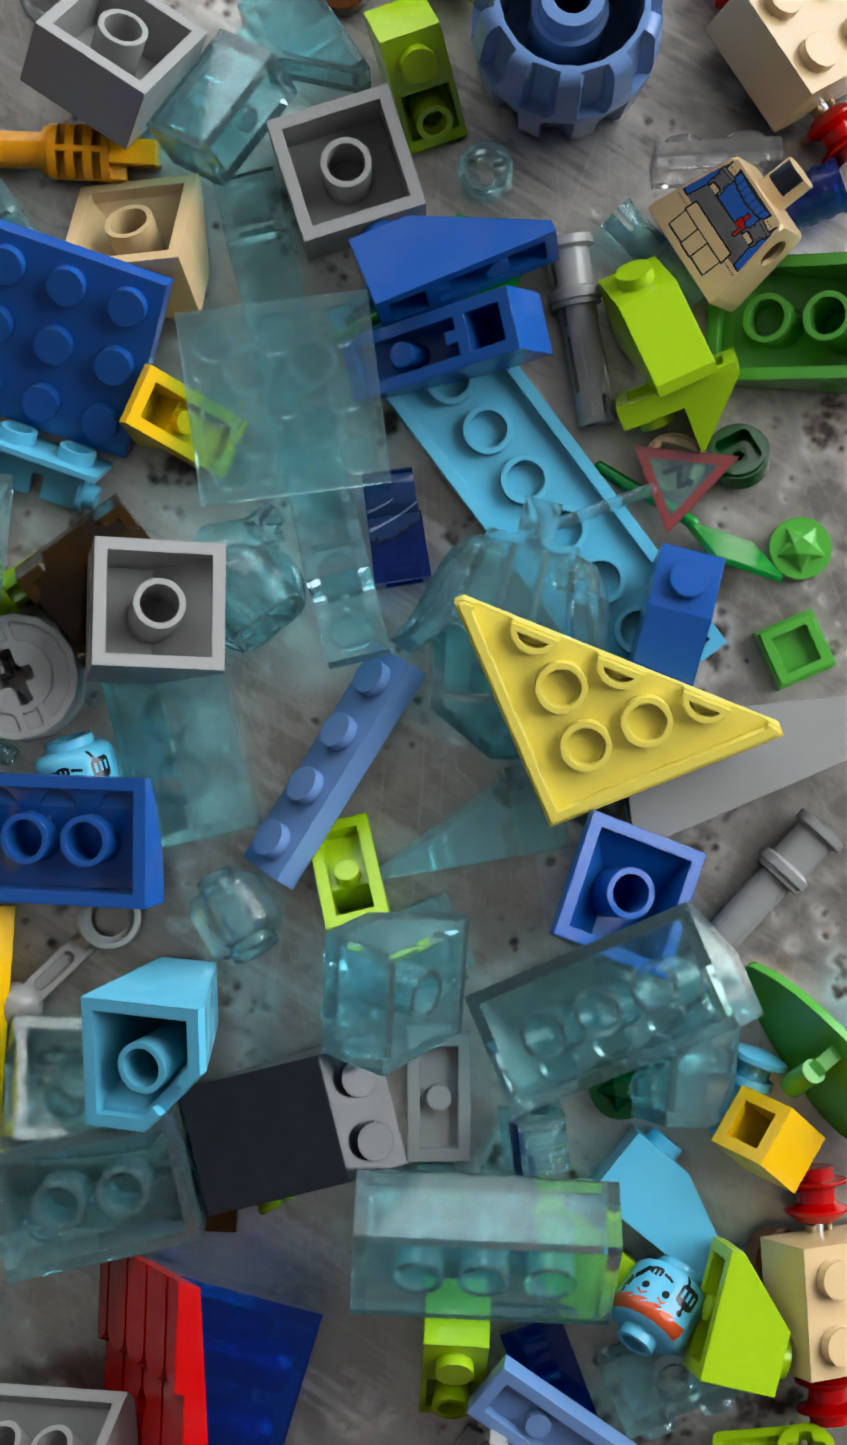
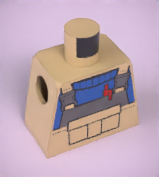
[648,157,813,312]

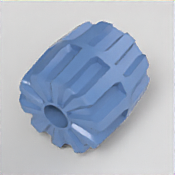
[471,0,663,140]

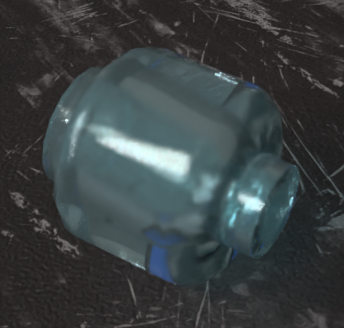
[188,867,282,965]

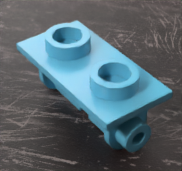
[0,420,113,512]

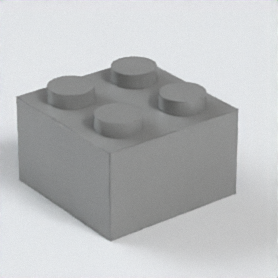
[20,0,208,150]
[266,83,426,261]

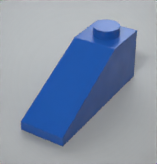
[348,215,560,327]
[341,285,553,404]
[628,543,726,686]

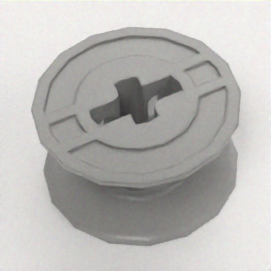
[0,613,88,743]

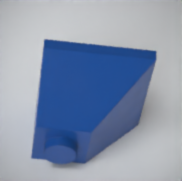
[549,810,706,976]

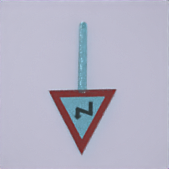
[538,445,740,536]

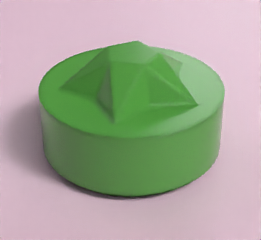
[766,517,832,581]

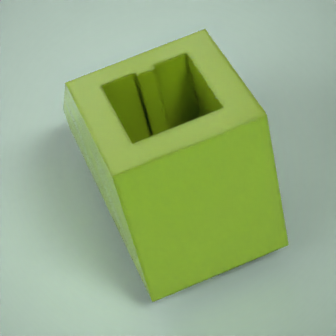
[363,0,468,154]
[418,1276,491,1419]

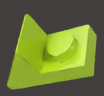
[615,347,740,453]
[312,812,391,936]

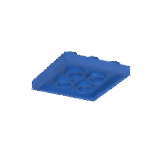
[0,219,174,459]

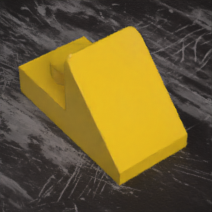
[119,364,248,479]

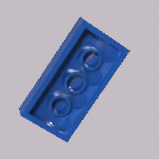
[0,772,164,910]

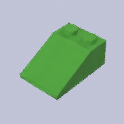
[706,252,847,394]

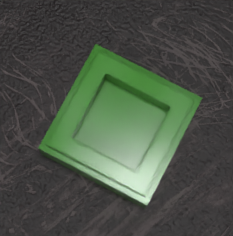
[752,608,837,691]

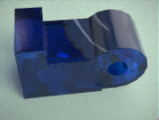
[362,466,432,591]

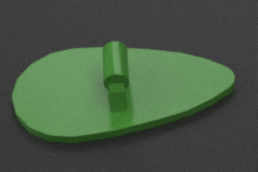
[742,962,847,1139]

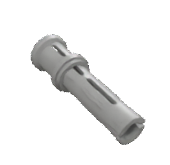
[547,232,618,428]
[680,808,844,979]

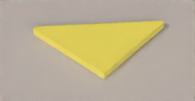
[454,594,784,827]

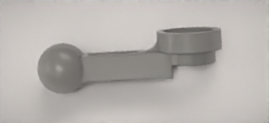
[4,906,141,1032]

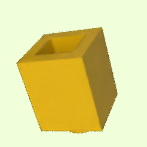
[711,1085,825,1194]

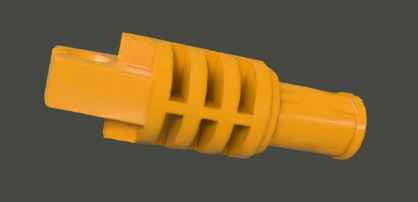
[0,123,162,182]

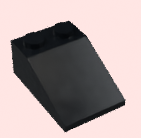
[177,1038,408,1217]

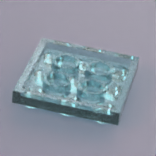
[174,289,392,507]

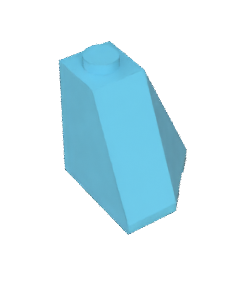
[81,957,219,1133]

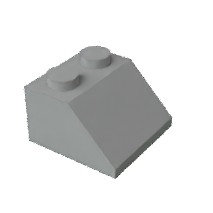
[85,536,226,685]

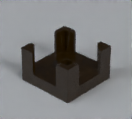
[15,493,151,667]

